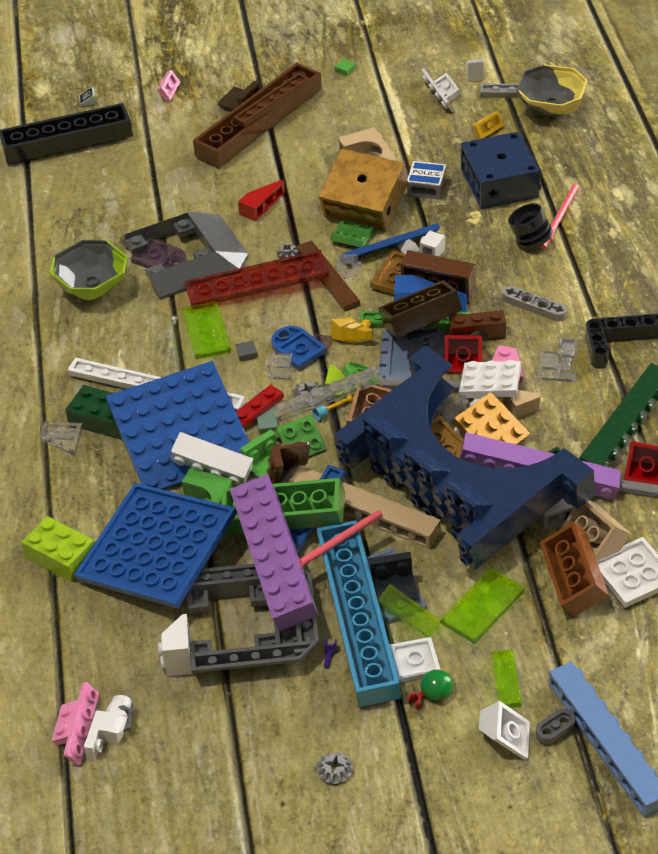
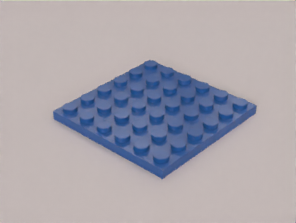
[105,361,249,490]
[74,483,237,609]

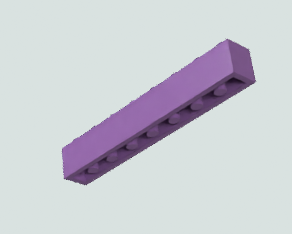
[459,432,621,501]

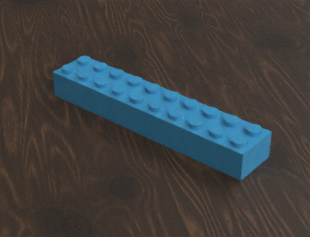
[316,520,401,707]

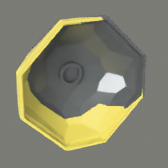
[517,64,587,117]

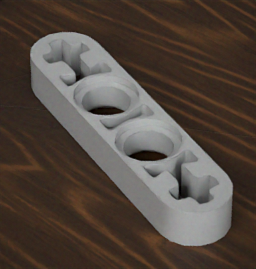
[502,286,567,321]

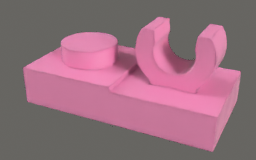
[157,70,180,102]

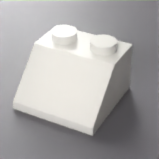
[158,614,193,677]

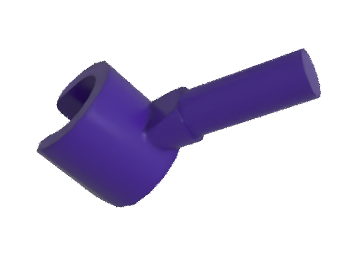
[324,638,337,668]

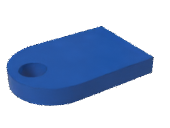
[271,326,327,371]

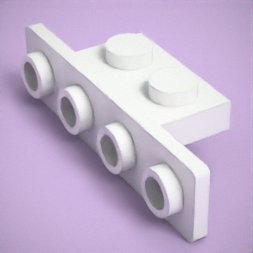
[422,68,461,112]

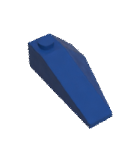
[394,275,467,312]

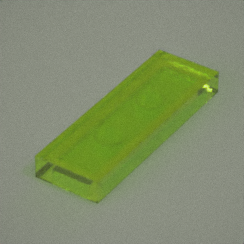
[378,584,441,638]
[491,649,522,708]

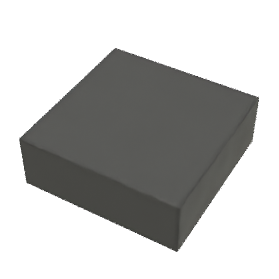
[235,341,257,361]

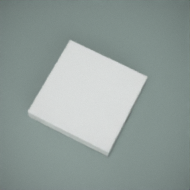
[390,637,441,683]

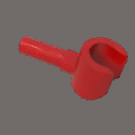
[408,691,424,709]

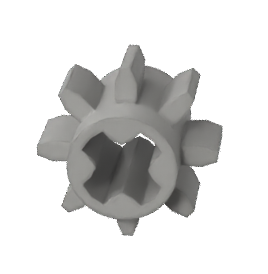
[277,243,299,265]

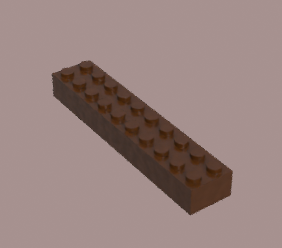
[193,63,322,167]

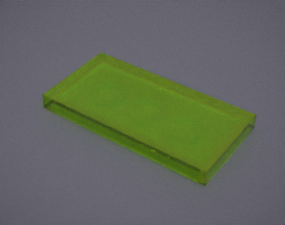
[182,301,231,359]
[441,568,525,644]

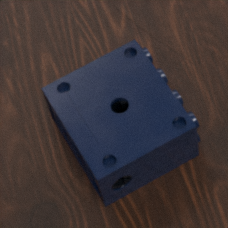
[461,132,542,209]

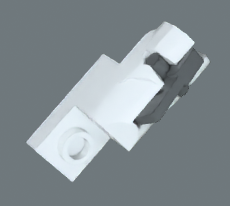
[84,695,134,761]

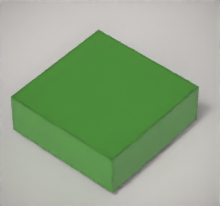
[334,59,356,75]

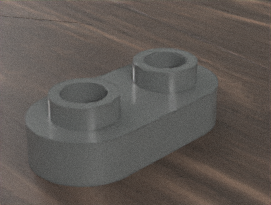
[536,709,575,744]

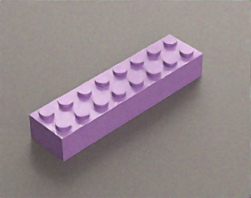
[230,474,319,631]

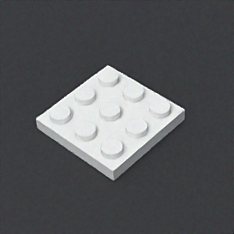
[459,360,521,398]
[597,537,658,608]

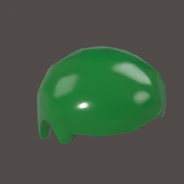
[420,669,454,700]

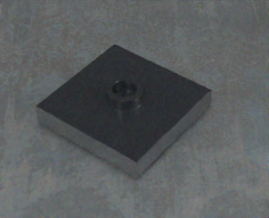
[407,330,445,360]

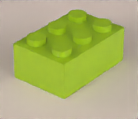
[21,516,95,582]

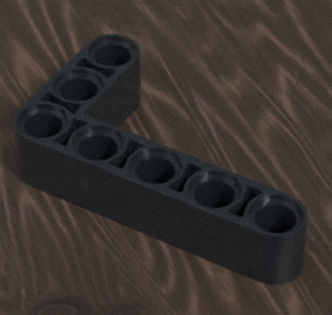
[585,314,658,369]

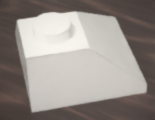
[479,701,530,760]

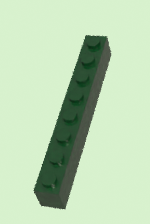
[579,363,658,468]

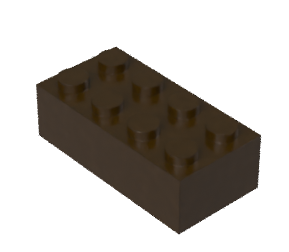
[378,280,462,338]

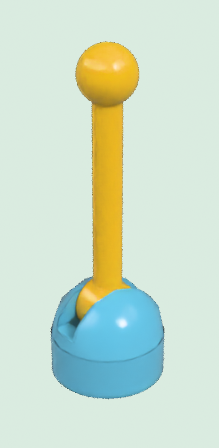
[312,395,353,421]

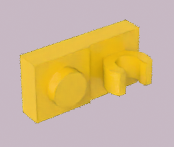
[472,111,504,139]

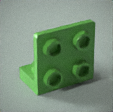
[274,414,326,456]
[240,429,277,478]

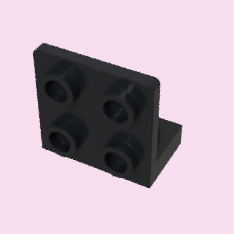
[369,552,418,606]

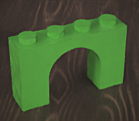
[182,468,234,504]

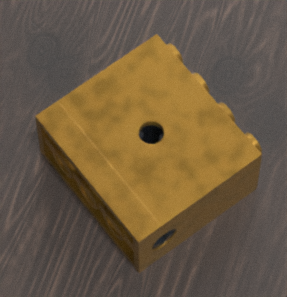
[319,149,408,232]

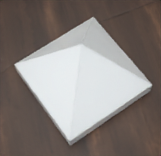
[398,239,420,254]

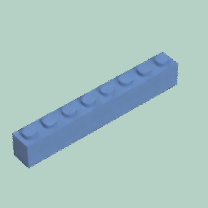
[548,661,658,818]

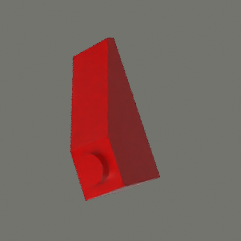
[238,180,285,222]

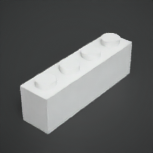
[171,432,253,486]

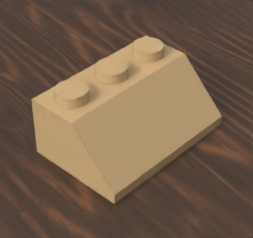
[559,500,631,561]

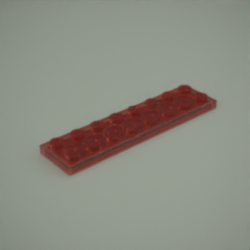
[184,250,329,309]

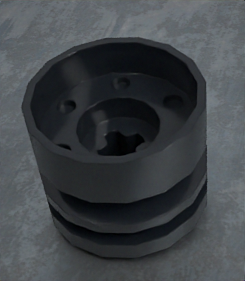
[508,203,553,249]

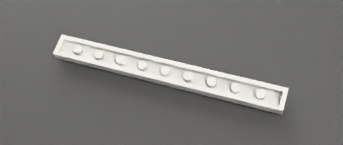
[68,358,246,411]

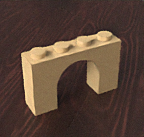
[338,127,400,161]

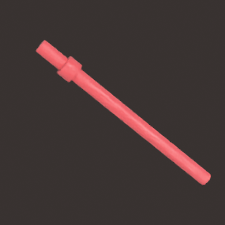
[539,184,579,250]
[300,510,383,569]

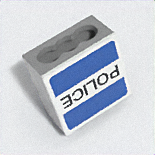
[407,161,446,200]

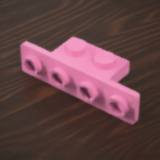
[52,682,99,766]

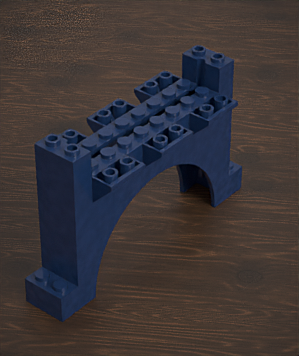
[334,345,595,571]

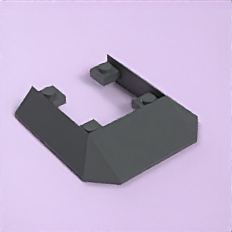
[120,211,248,300]
[187,564,319,673]

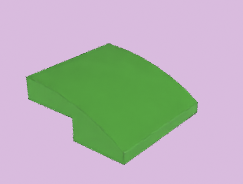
[330,220,376,247]

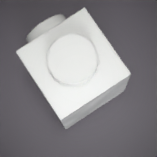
[420,231,445,256]

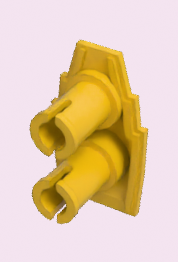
[330,317,373,344]

